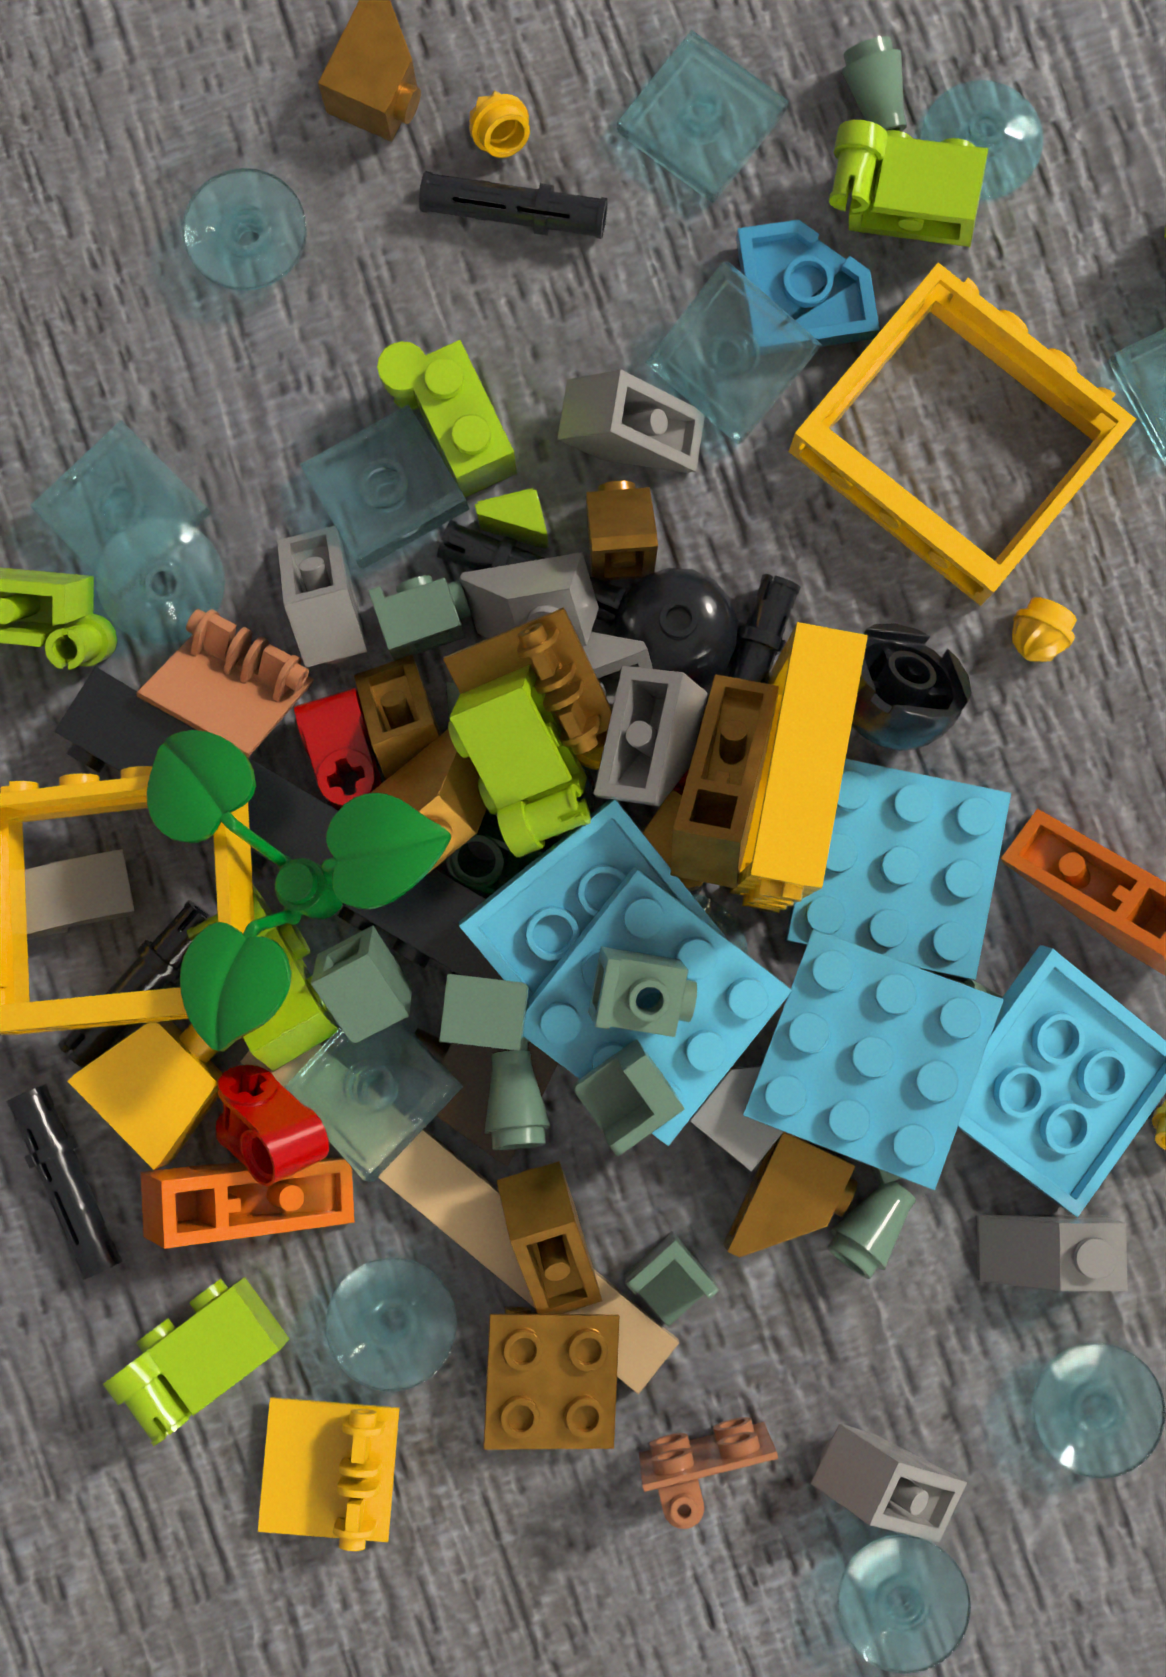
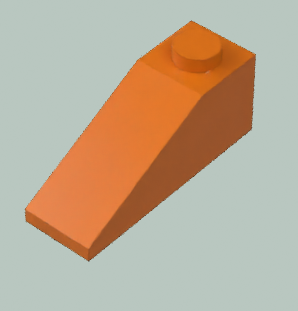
[1000,808,1166,976]
[141,1157,355,1249]

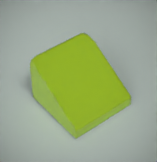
[475,488,549,548]

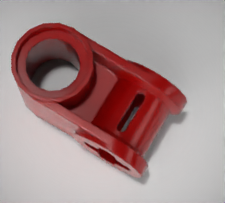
[294,688,382,811]
[215,1065,329,1186]

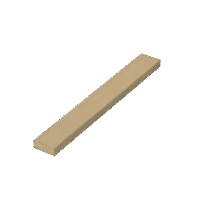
[240,1042,679,1394]

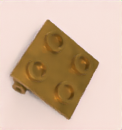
[443,607,612,755]
[483,1306,620,1450]

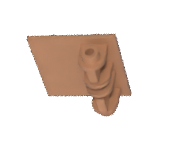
[137,609,314,758]
[639,1417,778,1529]

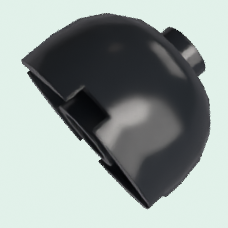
[614,568,738,688]
[852,623,972,751]

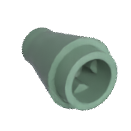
[841,36,907,131]
[484,1050,551,1150]
[827,1181,916,1279]

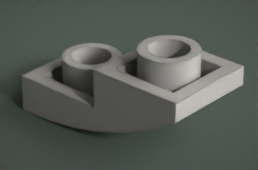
[25,849,135,939]

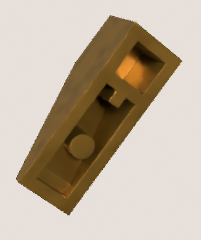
[670,674,779,889]

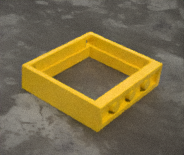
[788,262,1137,606]
[729,622,868,913]
[0,766,255,1035]

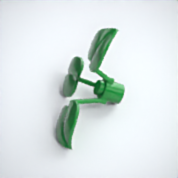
[147,730,451,1052]

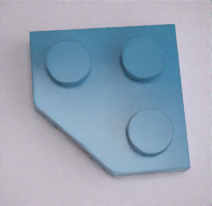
[736,220,880,356]

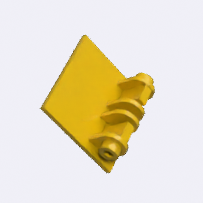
[258,1397,400,1551]

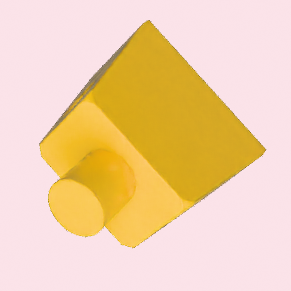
[67,1020,222,1170]

